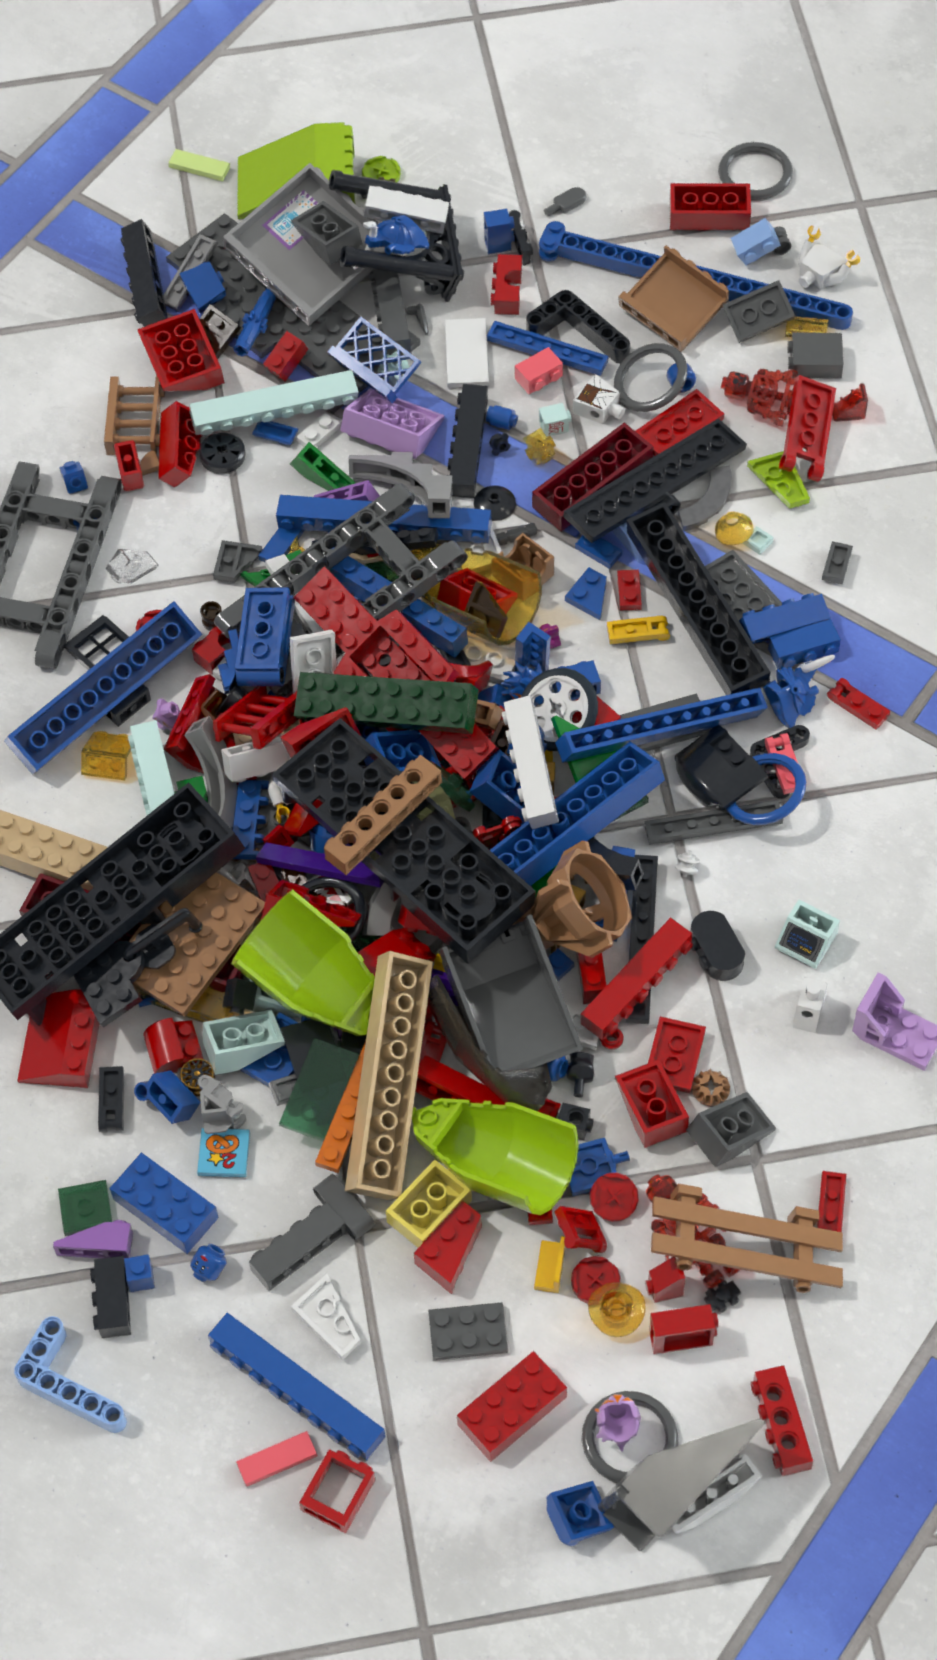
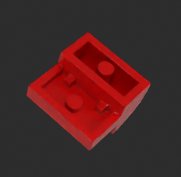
[143,1017,203,1074]

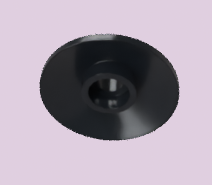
[473,485,516,521]

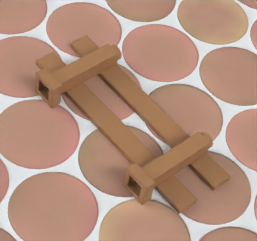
[651,1183,843,1293]

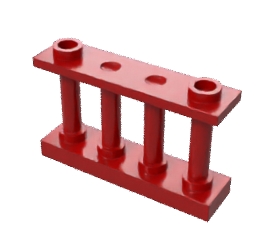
[213,686,298,749]

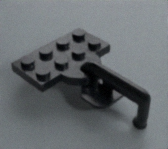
[74,908,203,1027]

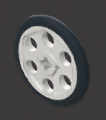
[521,668,598,751]

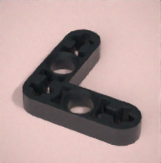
[750,725,810,799]

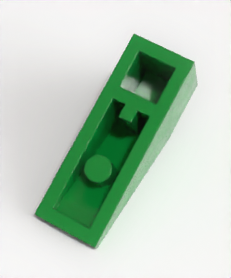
[290,442,356,491]

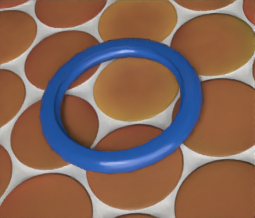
[727,753,807,825]

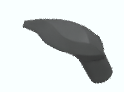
[407,303,428,335]

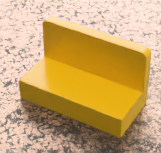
[534,1236,566,1293]

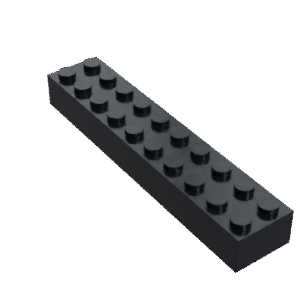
[627,502,770,695]

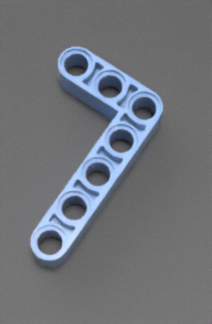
[14,1316,127,1433]

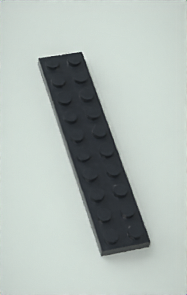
[563,418,747,543]

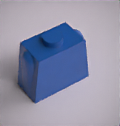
[179,262,226,313]

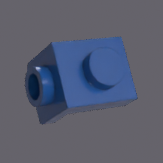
[59,461,88,494]

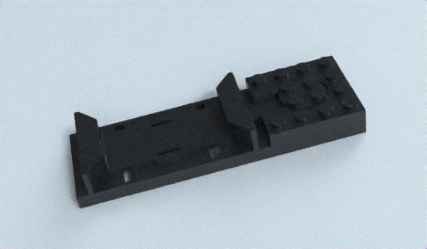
[272,718,536,964]
[0,782,246,1026]

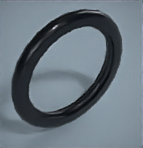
[302,877,367,943]

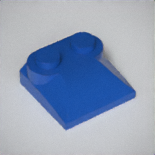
[546,1481,614,1546]

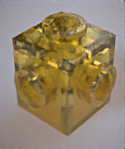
[523,428,556,465]

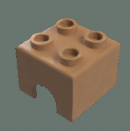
[493,533,554,601]

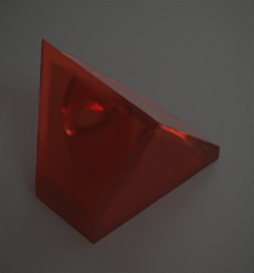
[832,383,868,422]

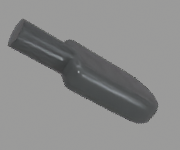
[544,187,586,216]

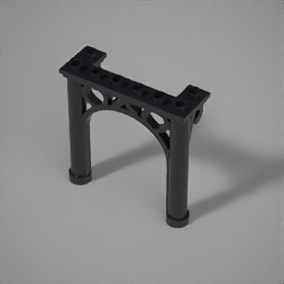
[329,170,464,302]

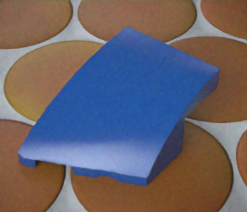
[218,629,239,695]

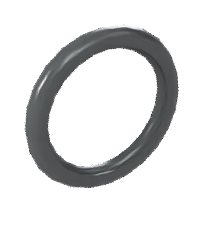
[718,142,793,200]
[614,343,687,412]
[582,1391,678,1483]

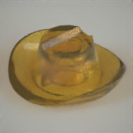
[588,1282,646,1337]

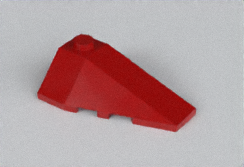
[261,880,362,927]

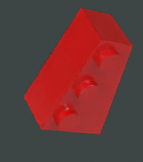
[414,1201,482,1294]

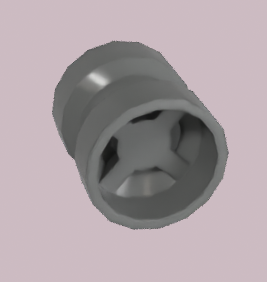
[773,226,792,255]

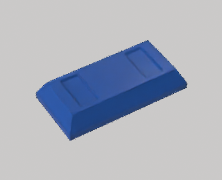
[252,421,298,446]

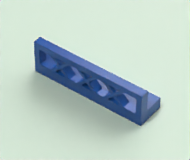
[515,622,551,672]

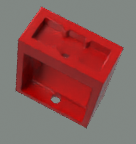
[649,1304,719,1354]
[299,1449,376,1534]

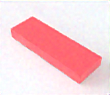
[236,1431,317,1487]

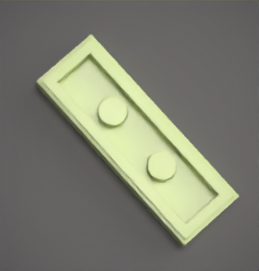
[168,149,230,181]

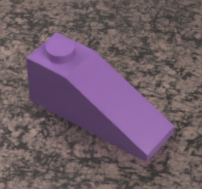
[314,480,380,501]
[53,1220,133,1258]

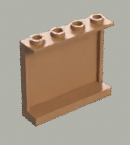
[618,245,729,352]

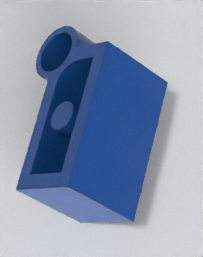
[134,1070,201,1124]

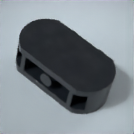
[690,911,745,981]

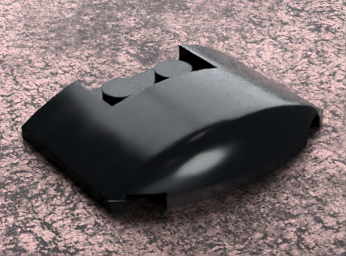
[675,725,768,810]

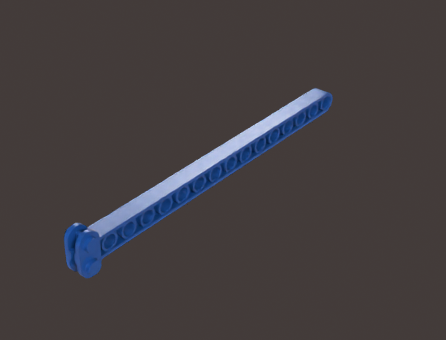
[539,221,853,330]

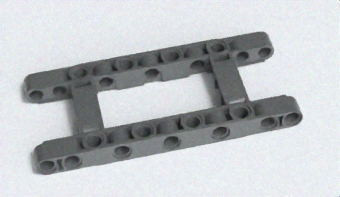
[0,461,122,669]
[214,483,468,697]

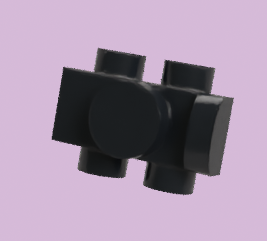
[704,1280,741,1314]

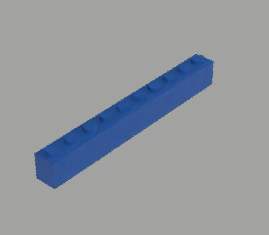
[276,495,492,544]
[555,688,768,763]

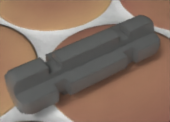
[496,523,537,546]

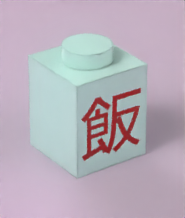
[539,403,572,437]

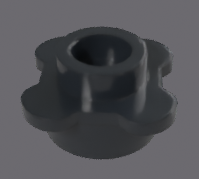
[489,433,510,456]

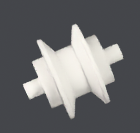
[675,850,700,877]

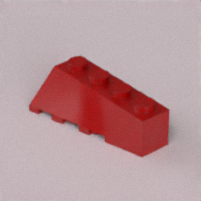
[158,401,203,487]

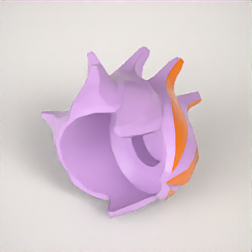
[595,1394,641,1452]

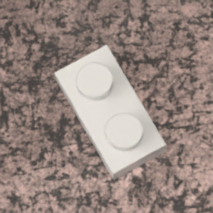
[296,412,341,448]

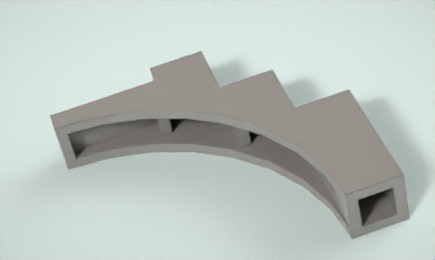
[349,452,452,518]

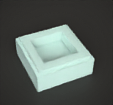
[743,526,774,555]

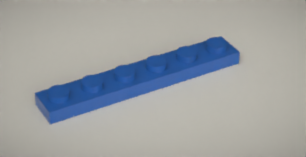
[487,321,609,376]

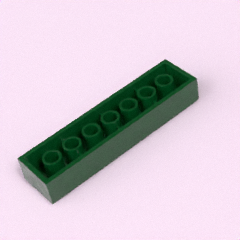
[294,672,479,734]

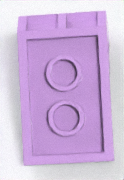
[852,972,937,1071]

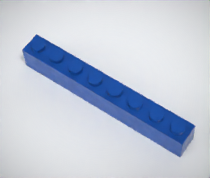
[329,547,468,658]
[208,1312,385,1461]

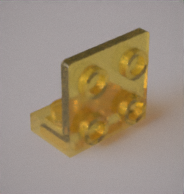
[81,731,131,781]

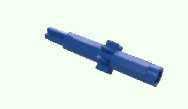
[234,288,276,357]

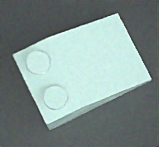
[203,1009,285,1075]

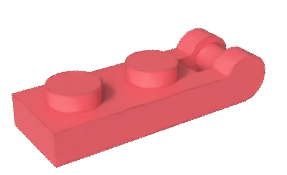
[765,733,798,795]

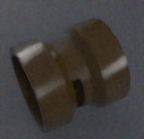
[200,601,222,631]

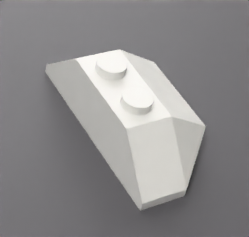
[672,1454,762,1534]

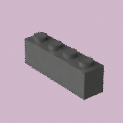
[249,1202,346,1291]

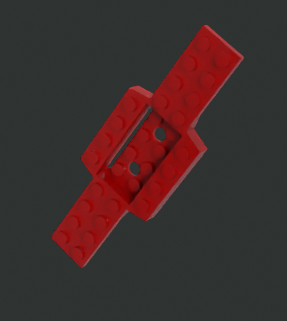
[293,566,499,781]

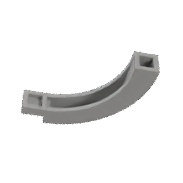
[184,716,237,829]
[362,882,400,936]

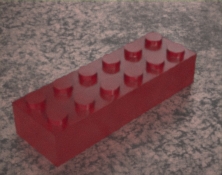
[532,422,654,532]

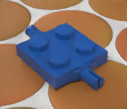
[569,1137,630,1197]

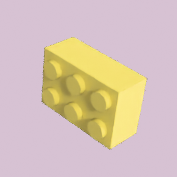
[386,1160,472,1248]

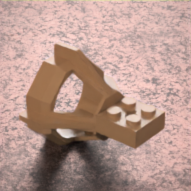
[511,840,632,957]

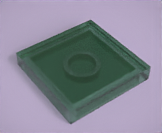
[58,1180,113,1236]

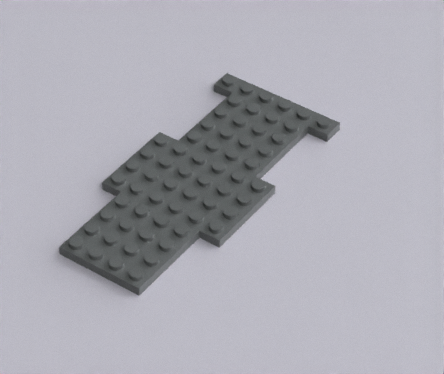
[166,213,420,414]

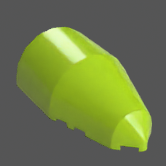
[231,890,375,1036]
[412,1098,579,1215]

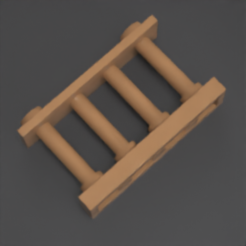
[104,376,165,455]

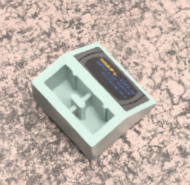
[775,900,840,969]

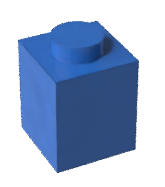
[124,1254,155,1292]

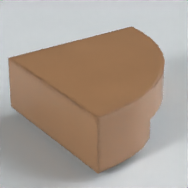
[140,450,159,476]

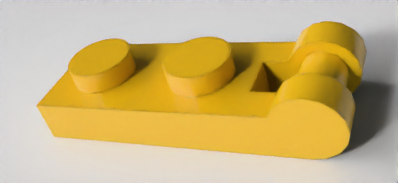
[607,616,670,644]

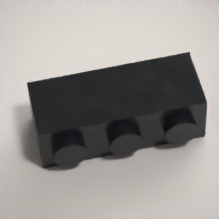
[90,1256,131,1338]

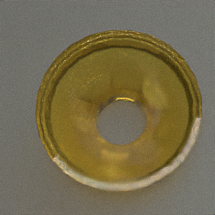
[715,511,754,545]

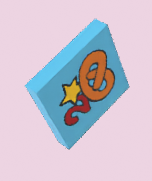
[197,1128,250,1177]

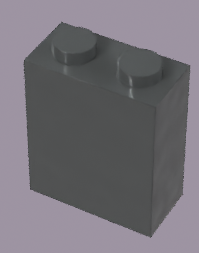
[787,333,843,378]

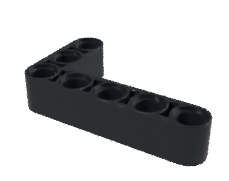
[526,290,630,364]

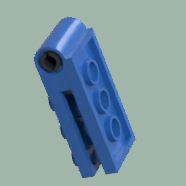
[235,588,295,686]

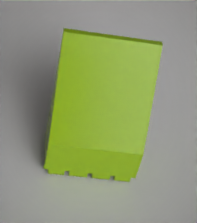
[237,122,356,219]

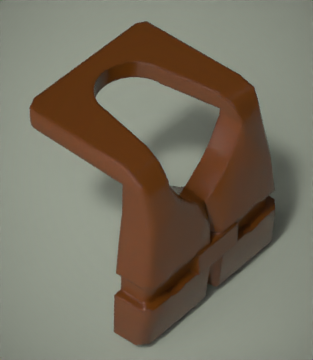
[201,689,234,740]

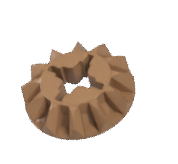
[692,1069,730,1106]

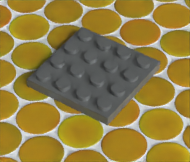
[664,550,782,621]

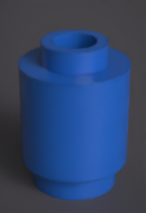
[486,405,518,430]

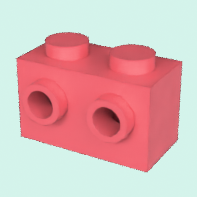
[515,347,563,394]

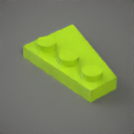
[747,451,810,509]

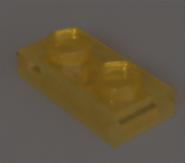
[785,316,828,337]

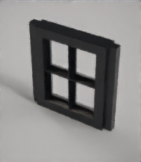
[63,615,129,670]

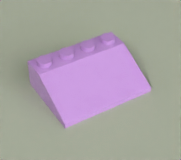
[340,388,445,459]

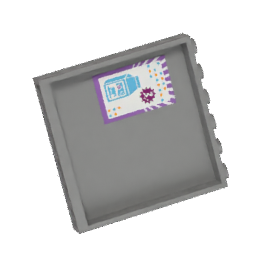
[223,163,392,326]

